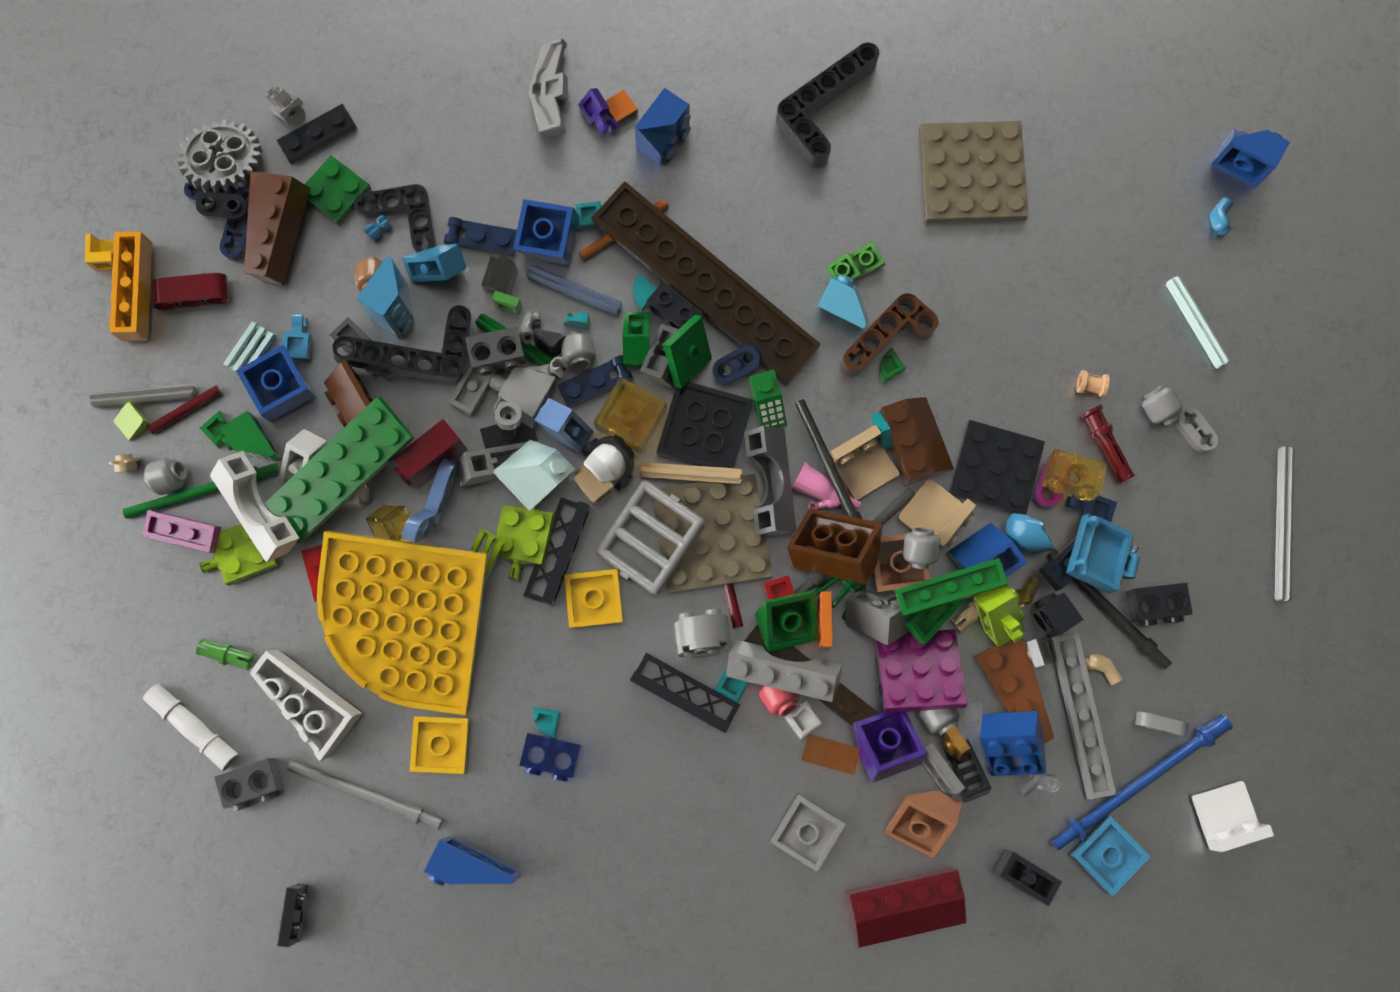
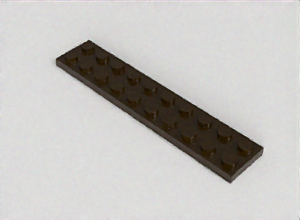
[591,181,821,384]

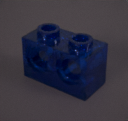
[519,733,583,782]

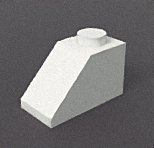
[278,429,327,486]

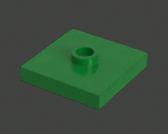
[663,315,712,388]

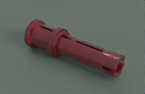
[1080,405,1135,483]

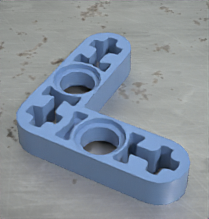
[402,458,458,543]

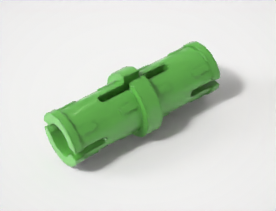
[196,638,255,671]

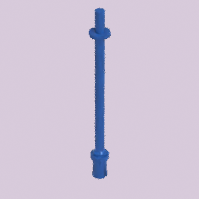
[1051,714,1233,851]

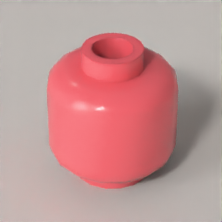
[759,686,800,717]

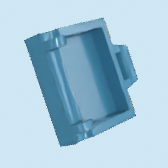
[1066,513,1140,594]

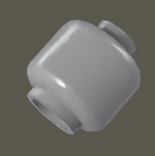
[560,331,596,372]
[1142,385,1183,426]
[143,457,187,495]
[903,527,940,569]
[919,709,960,737]

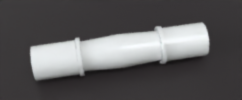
[143,683,239,771]

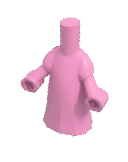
[791,462,861,511]

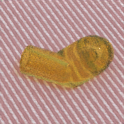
[1015,577,1041,607]

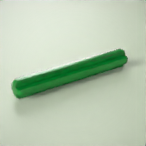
[475,313,565,378]

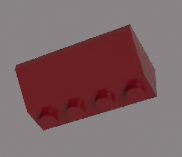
[846,867,966,948]

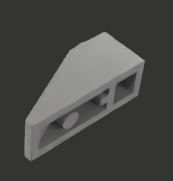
[454,440,537,487]

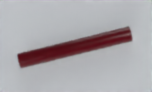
[147,385,222,434]
[723,584,744,629]

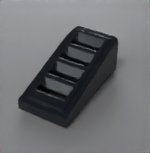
[943,739,992,803]

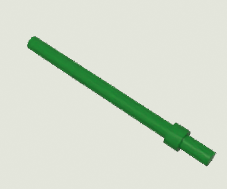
[123,463,280,519]

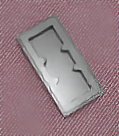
[922,743,965,796]

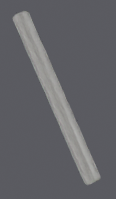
[1274,446,1295,602]

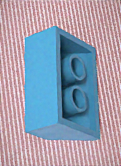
[356,256,414,339]

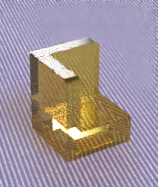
[365,505,409,541]

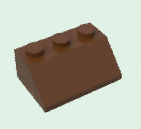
[324,360,373,427]
[879,397,954,486]
[787,508,883,585]

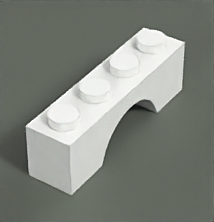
[210,451,299,562]

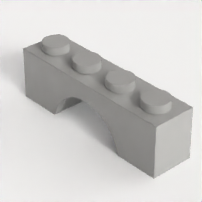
[726,640,843,702]

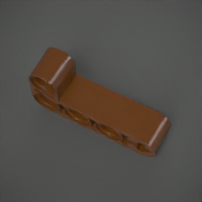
[841,293,939,377]

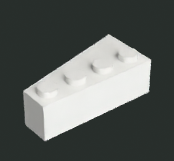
[250,649,362,761]

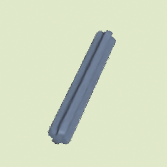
[526,264,622,315]

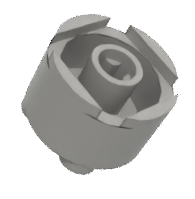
[674,609,732,658]

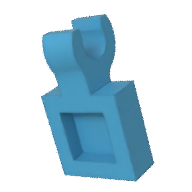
[282,314,312,361]

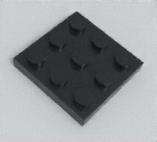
[656,381,754,468]
[949,420,1045,515]

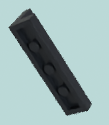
[523,497,591,607]
[630,653,740,733]

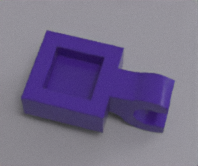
[578,88,618,135]

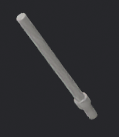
[287,760,443,830]

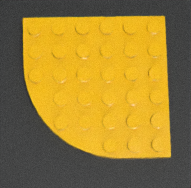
[317,531,488,715]

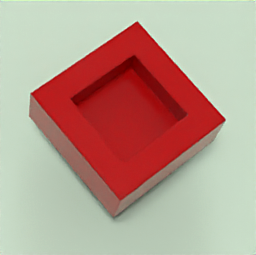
[763,575,795,600]

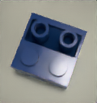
[947,523,1028,577]
[980,711,1046,776]

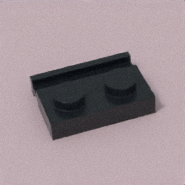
[277,884,309,947]

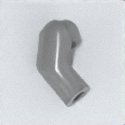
[519,311,541,344]

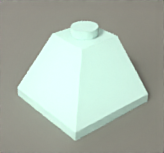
[493,440,575,511]

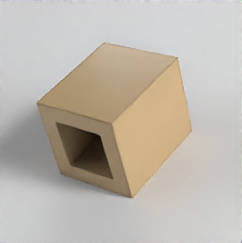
[573,465,615,507]

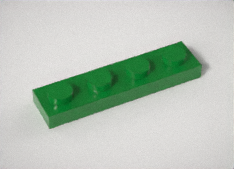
[894,558,1008,618]

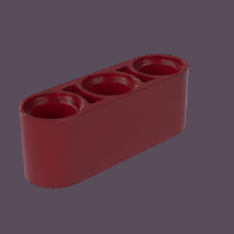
[151,273,229,310]

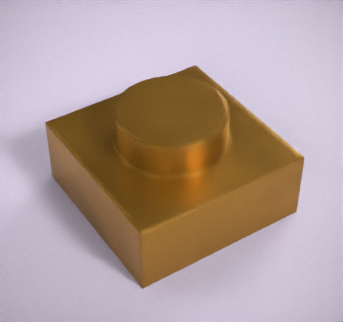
[943,725,971,761]

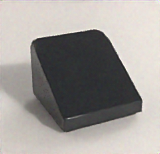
[533,329,566,358]

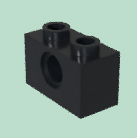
[993,849,1062,906]

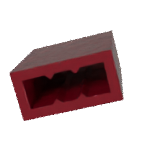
[392,419,468,489]

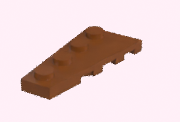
[974,638,1055,744]

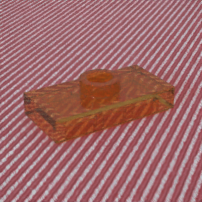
[801,734,859,775]

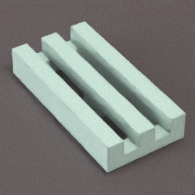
[223,321,276,373]

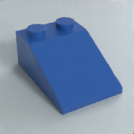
[423,837,522,886]

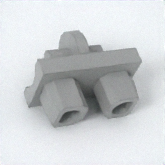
[265,85,306,126]

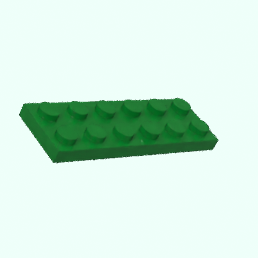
[265,397,415,544]

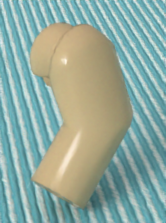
[1085,654,1123,685]

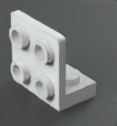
[1191,781,1274,852]

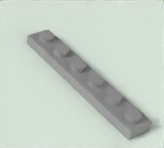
[1050,633,1116,799]

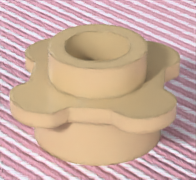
[109,453,141,472]

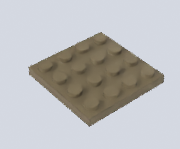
[920,121,1029,223]
[653,474,773,594]

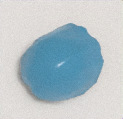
[1005,513,1053,554]

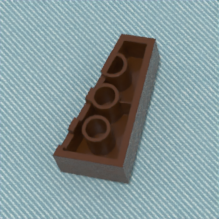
[244,171,311,285]

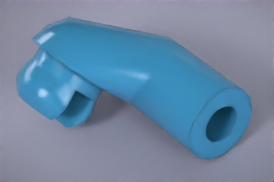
[1209,197,1233,235]

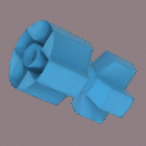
[363,215,391,241]

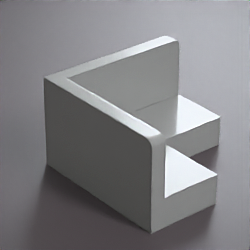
[846,588,912,646]

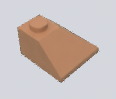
[884,790,962,859]

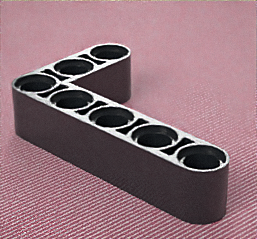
[776,42,879,168]
[332,305,471,384]

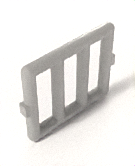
[596,480,705,595]

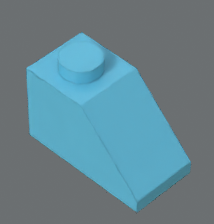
[818,274,869,329]

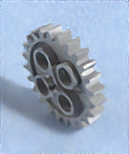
[177,119,263,193]

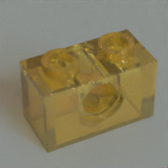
[1042,449,1107,501]

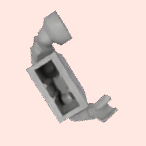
[489,357,568,430]

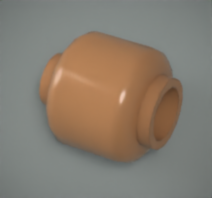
[354,257,383,292]

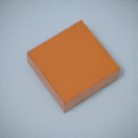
[606,90,638,125]

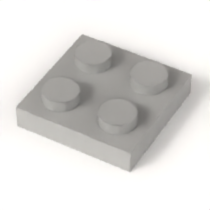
[770,794,846,872]

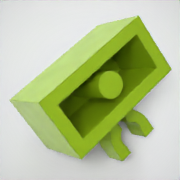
[973,586,1025,647]

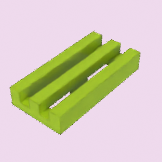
[470,529,506,585]

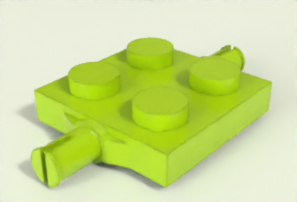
[491,504,556,581]
[199,524,279,586]

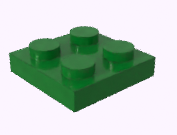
[305,155,371,226]

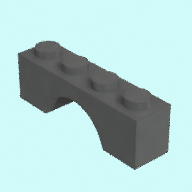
[744,426,796,537]

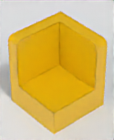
[85,233,114,271]

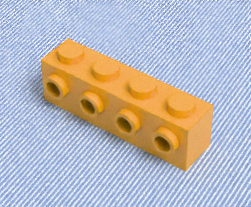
[109,231,153,341]

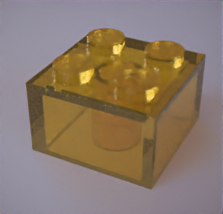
[594,377,667,454]

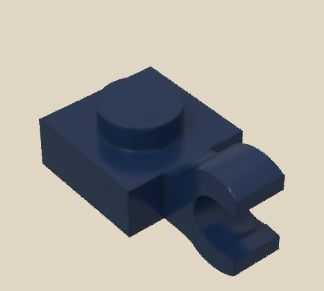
[1065,493,1117,522]

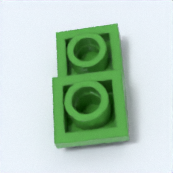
[826,241,886,282]

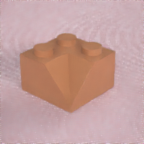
[874,534,931,592]

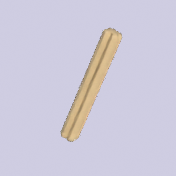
[639,462,743,484]

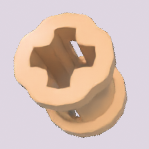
[1076,370,1110,398]

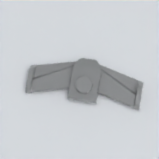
[529,39,568,137]

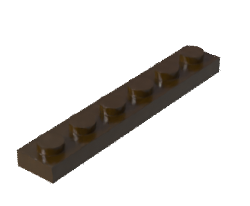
[744,624,879,727]

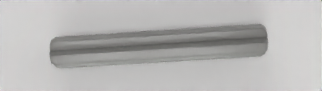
[89,384,196,408]

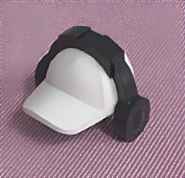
[581,435,635,492]

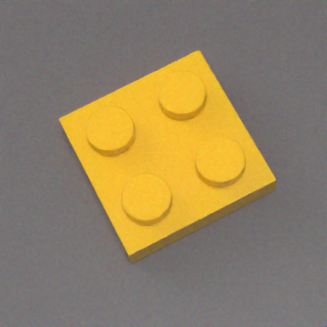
[564,569,623,629]
[409,716,470,774]

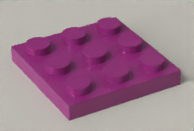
[875,629,968,713]

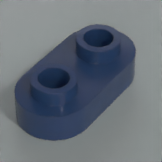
[713,344,762,384]

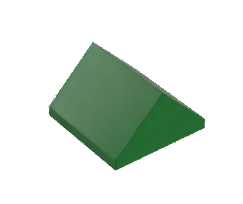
[755,590,818,652]

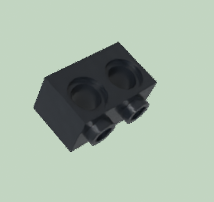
[647,282,704,329]
[1126,582,1193,627]
[1029,592,1084,639]

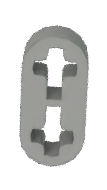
[1174,407,1219,453]
[1135,712,1189,737]

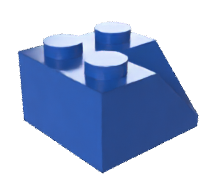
[634,88,691,165]
[1211,129,1290,187]
[513,199,579,265]
[236,345,316,422]

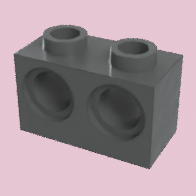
[640,324,679,389]
[465,326,527,376]
[214,758,284,812]

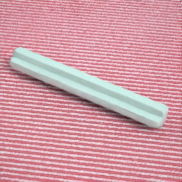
[1166,276,1229,369]

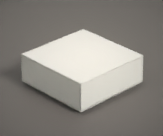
[785,701,823,739]

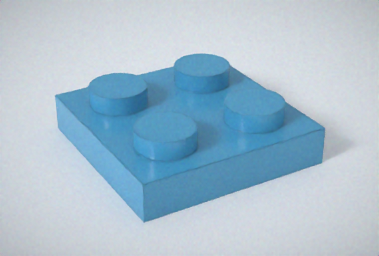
[1070,816,1151,896]

